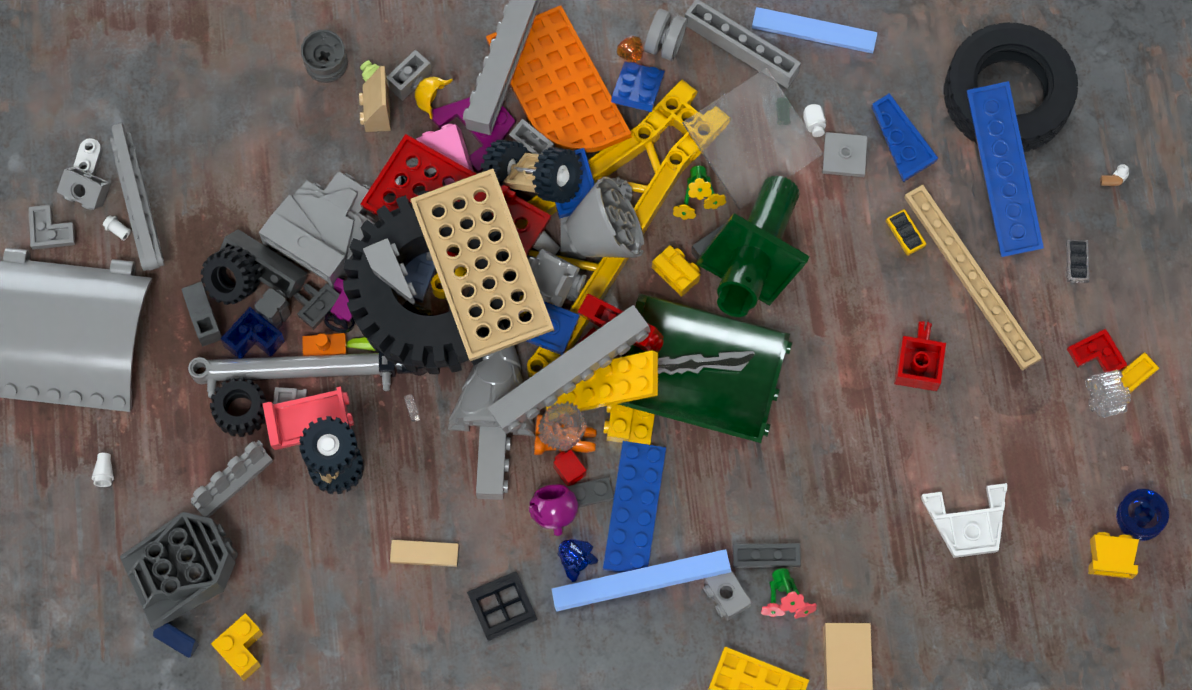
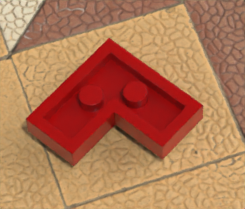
[1067,329,1128,377]

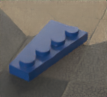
[872,93,938,182]

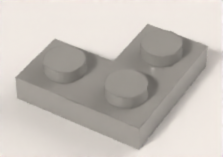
[29,205,75,250]

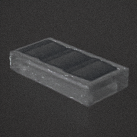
[1066,240,1090,283]

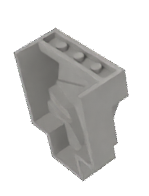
[259,171,376,290]

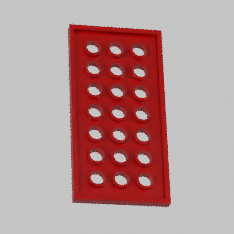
[360,134,551,257]

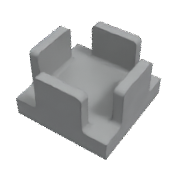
[529,249,580,307]

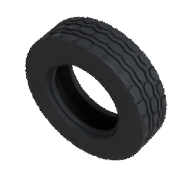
[944,22,1078,152]

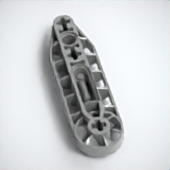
[110,123,165,271]

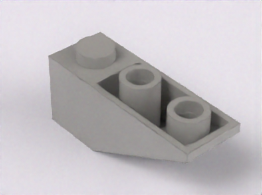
[363,238,416,304]

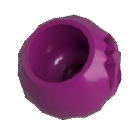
[529,484,578,536]

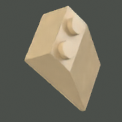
[359,66,391,132]

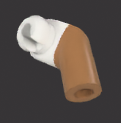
[1100,164,1129,186]

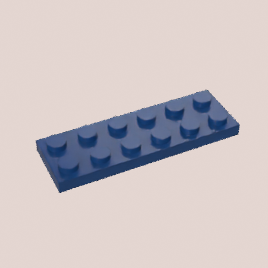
[603,441,666,573]

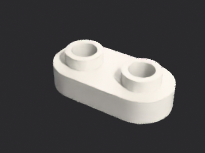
[74,138,102,175]

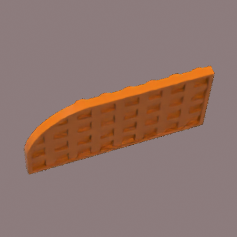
[486,5,632,153]

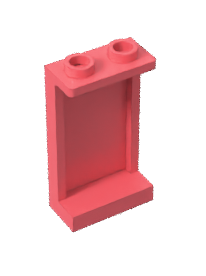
[263,386,354,450]

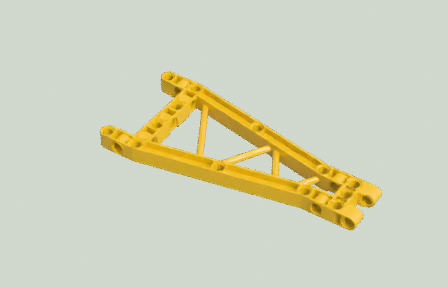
[431,80,731,377]

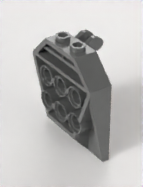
[120,512,238,630]

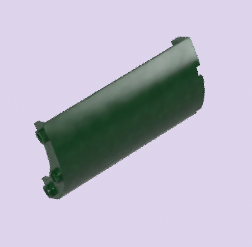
[618,294,793,443]

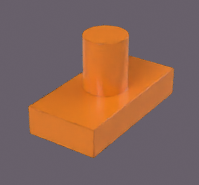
[302,333,347,356]

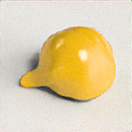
[414,77,453,120]

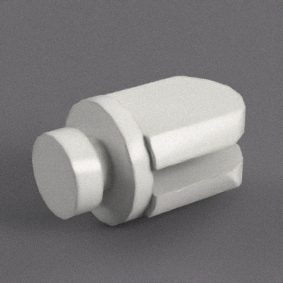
[803,104,826,137]

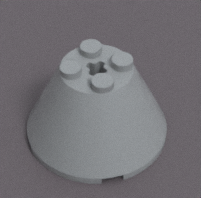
[563,176,644,258]

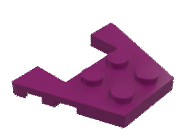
[428,97,516,174]

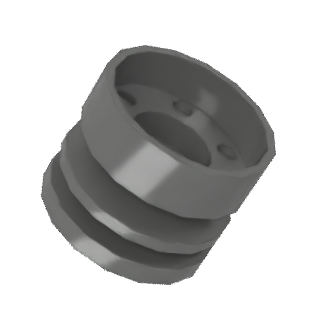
[301,30,348,83]

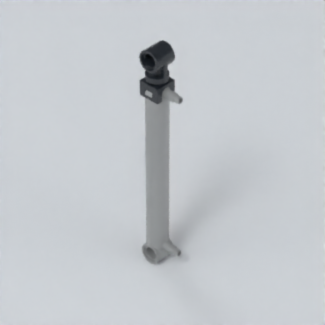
[188,351,428,398]

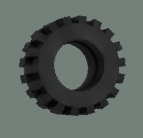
[201,246,261,305]
[210,377,267,437]

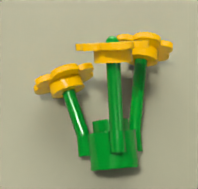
[673,166,726,220]

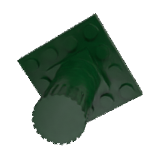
[696,175,810,317]

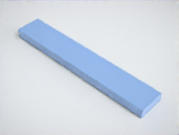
[752,7,877,54]

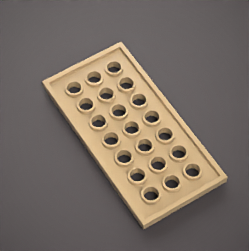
[410,169,554,361]

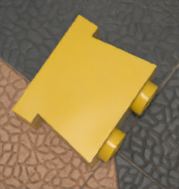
[1088,532,1139,579]

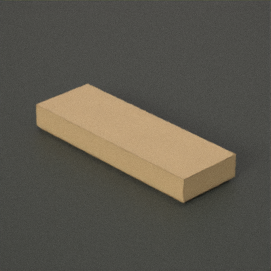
[390,540,459,567]

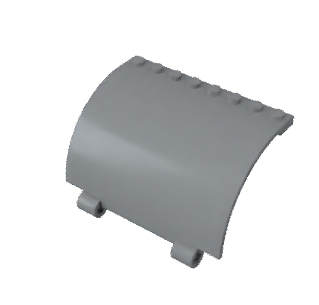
[0,248,152,412]

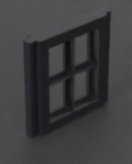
[467,571,537,642]

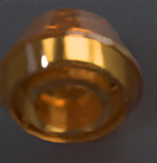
[617,36,644,63]

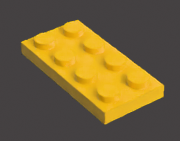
[708,647,809,690]

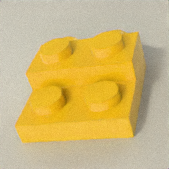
[603,404,655,445]

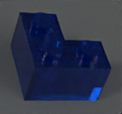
[221,307,285,359]

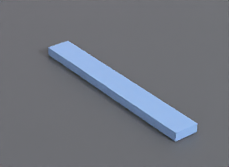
[552,549,731,612]

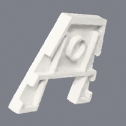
[921,483,1007,558]

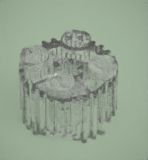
[1085,369,1131,418]
[538,401,587,451]

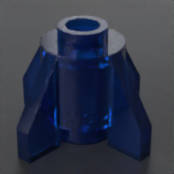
[557,539,598,582]

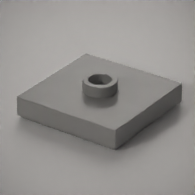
[822,132,867,177]

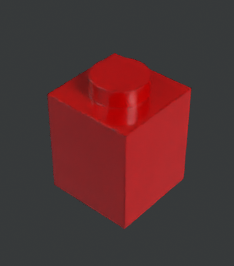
[553,450,587,486]

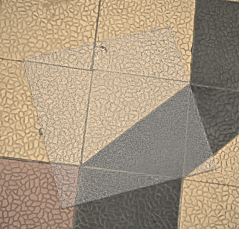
[682,68,823,210]

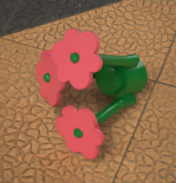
[761,568,817,619]

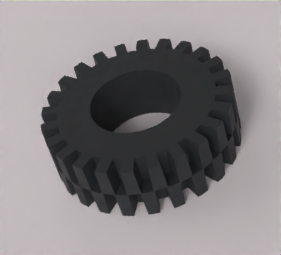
[343,191,524,374]

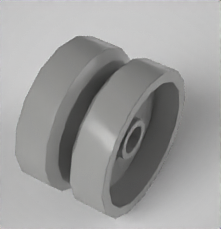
[644,9,688,61]

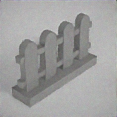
[191,440,273,518]

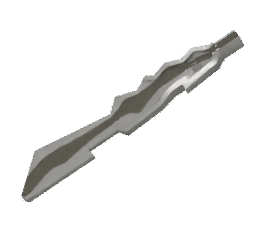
[658,351,755,375]

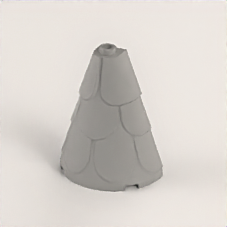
[448,345,535,436]

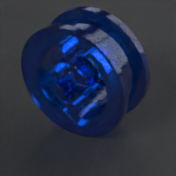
[1116,489,1169,541]

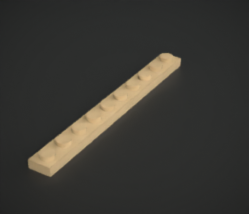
[904,185,1041,371]

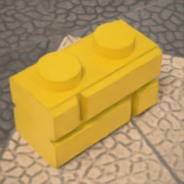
[651,245,700,297]

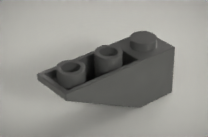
[181,282,222,347]

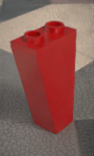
[578,293,664,352]

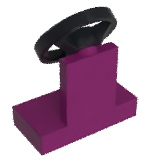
[324,278,355,333]

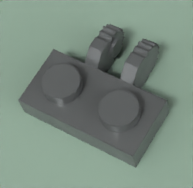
[294,283,340,330]

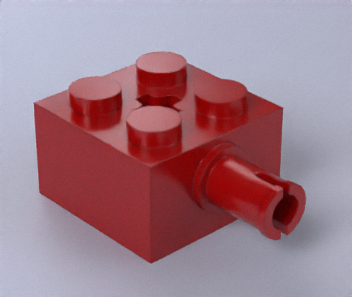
[894,321,946,392]

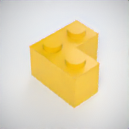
[211,613,264,681]

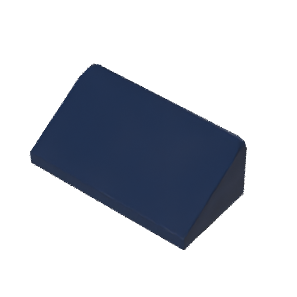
[153,623,199,658]

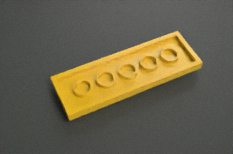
[546,350,658,417]

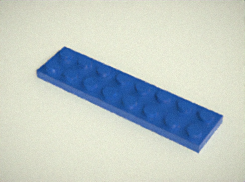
[966,81,1044,257]

